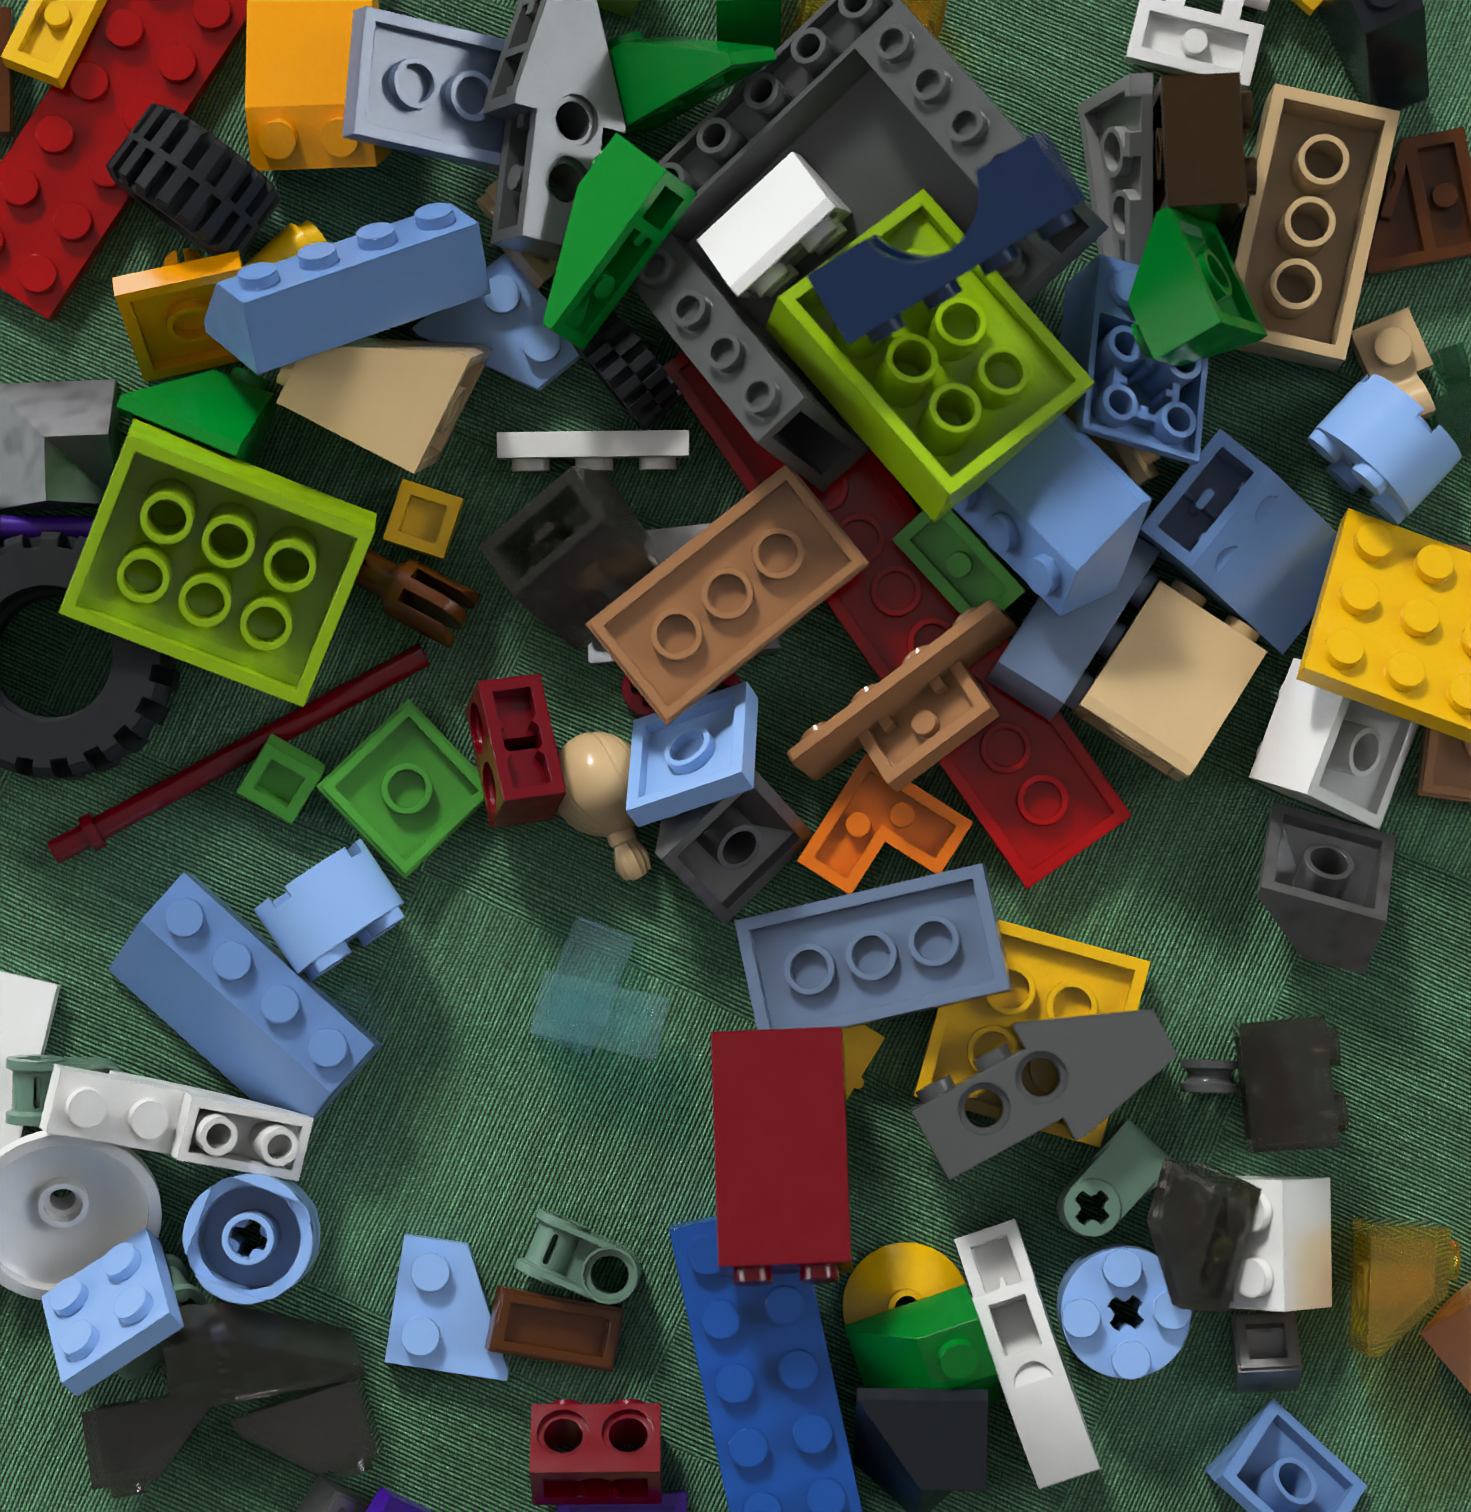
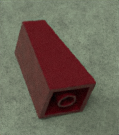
[711,1026,852,1286]

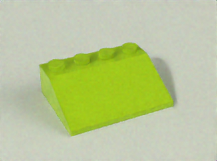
[765,188,1095,522]
[58,419,377,707]

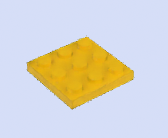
[1296,508,1471,743]
[913,919,1151,1147]

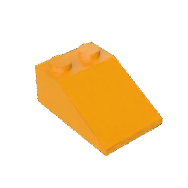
[245,0,392,171]

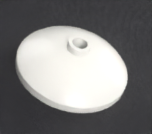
[0,1131,162,1301]

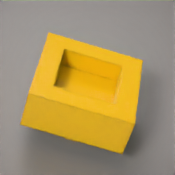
[383,479,465,561]

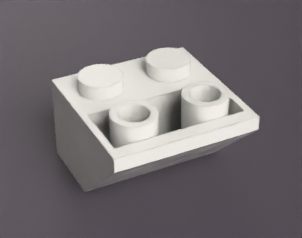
[697,152,852,300]
[1181,1176,1332,1312]

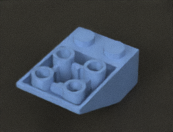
[1060,254,1209,465]
[1138,429,1337,656]

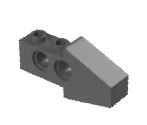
[483,0,626,261]
[909,1009,1178,1180]

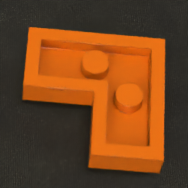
[797,753,973,894]

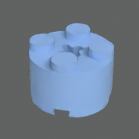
[1307,374,1462,526]
[254,839,405,982]
[183,1172,321,1304]
[1056,1244,1192,1380]

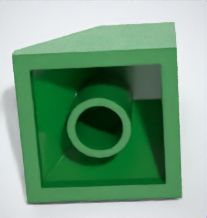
[1128,206,1268,367]
[116,367,279,465]
[844,1284,1004,1404]

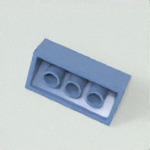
[204,203,491,375]
[952,413,1152,616]
[108,872,383,1123]

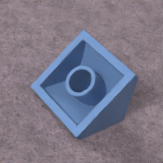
[1205,1398,1367,1512]

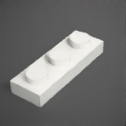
[497,430,690,472]

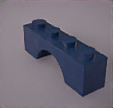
[806,130,1086,345]

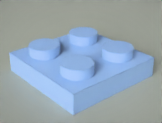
[626,681,759,827]
[41,1228,184,1397]

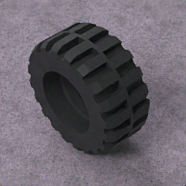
[0,532,181,781]

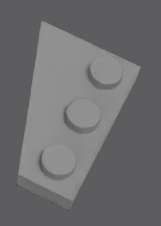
[1077,72,1153,265]

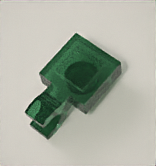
[1430,342,1471,456]

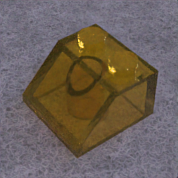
[1348,1217,1461,1357]

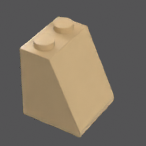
[276,338,493,474]
[1070,580,1267,782]

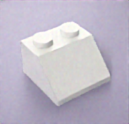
[1249,658,1419,830]

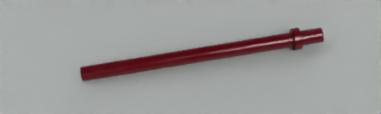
[47,643,430,864]

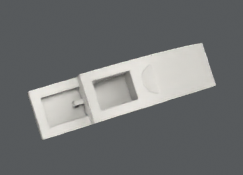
[39,1064,314,1181]
[954,1219,1101,1490]

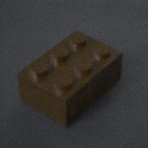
[1153,72,1257,237]

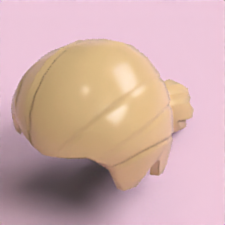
[557,731,651,881]

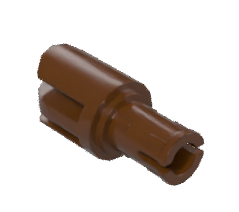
[354,549,481,648]

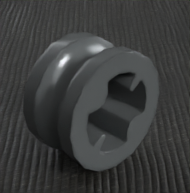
[1180,1059,1238,1093]

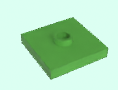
[315,699,485,880]

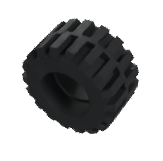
[105,103,282,256]

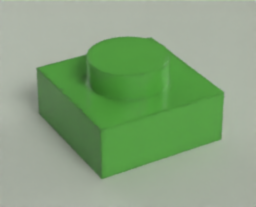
[237,733,326,824]

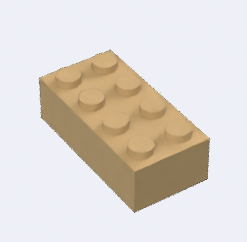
[1231,83,1401,371]

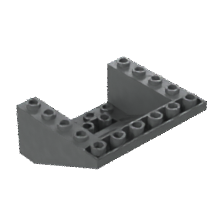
[631,0,1109,492]

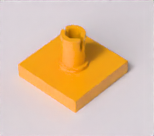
[112,248,244,382]

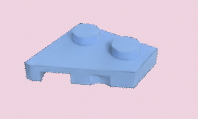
[412,253,582,392]
[385,1233,509,1381]

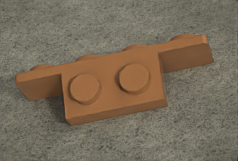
[787,600,1018,792]

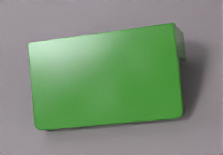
[892,509,1030,614]

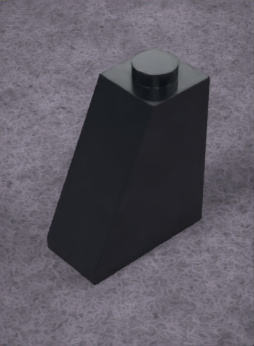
[1317,0,1429,111]

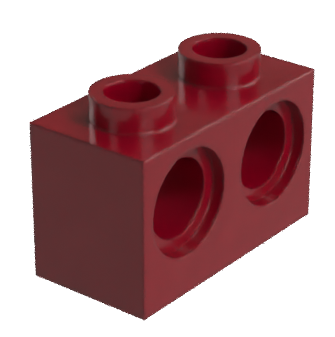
[465,673,567,828]
[529,1399,662,1505]

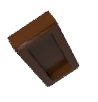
[485,1285,625,1372]

